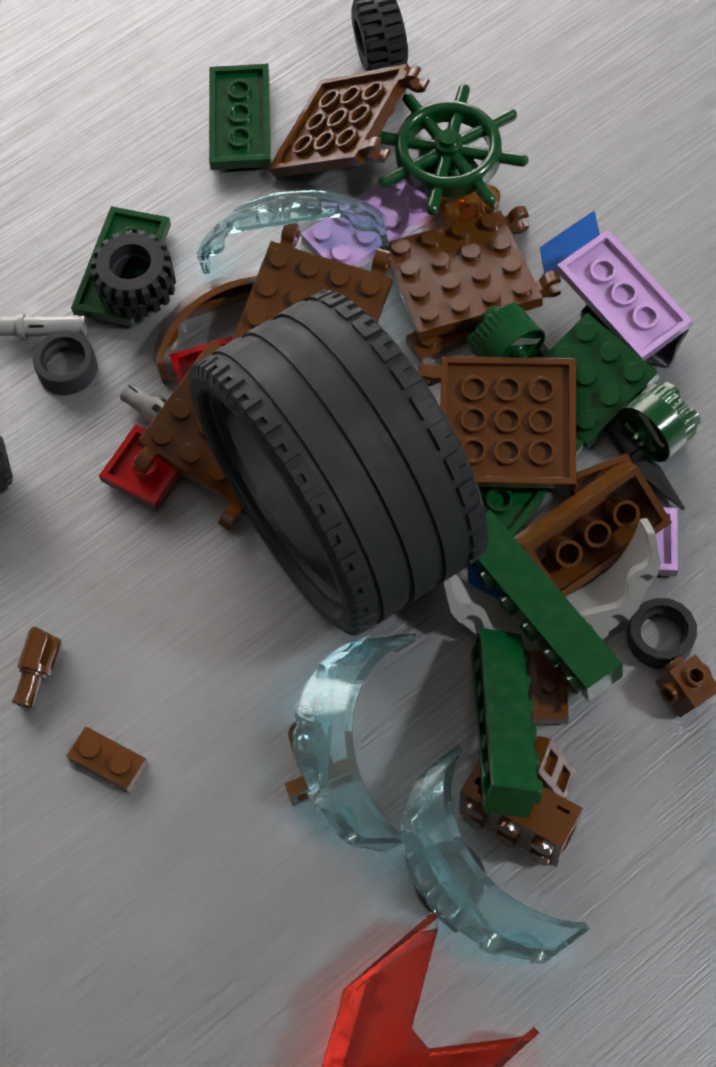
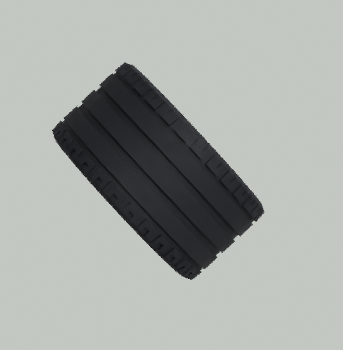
[189,290,488,636]

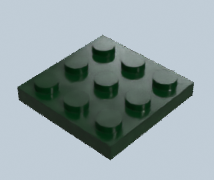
[542,313,660,448]

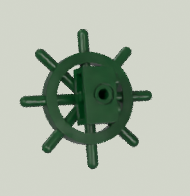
[378,84,529,215]

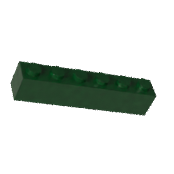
[473,510,623,702]
[471,627,543,818]

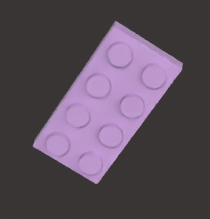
[301,179,438,268]
[557,230,693,361]

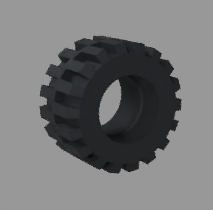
[351,0,408,71]
[90,230,176,319]

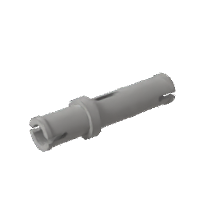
[0,313,87,339]

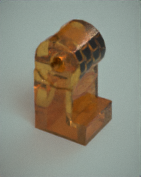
[440,184,500,227]

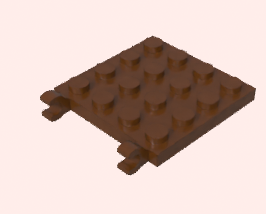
[268,64,430,178]
[382,206,561,341]
[232,220,393,340]
[133,340,247,531]
[418,356,576,489]

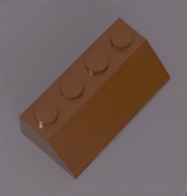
[514,460,672,597]

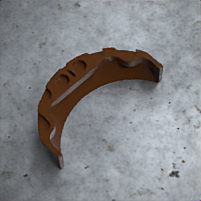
[153,270,259,383]

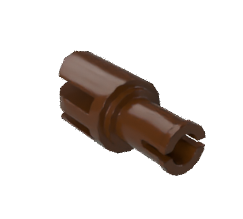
[12,626,62,709]

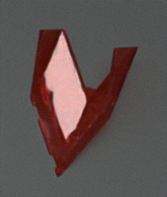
[322,912,539,1067]

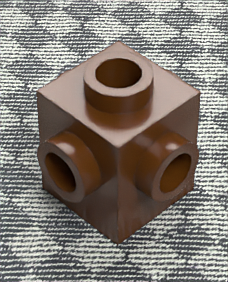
[655,654,716,718]

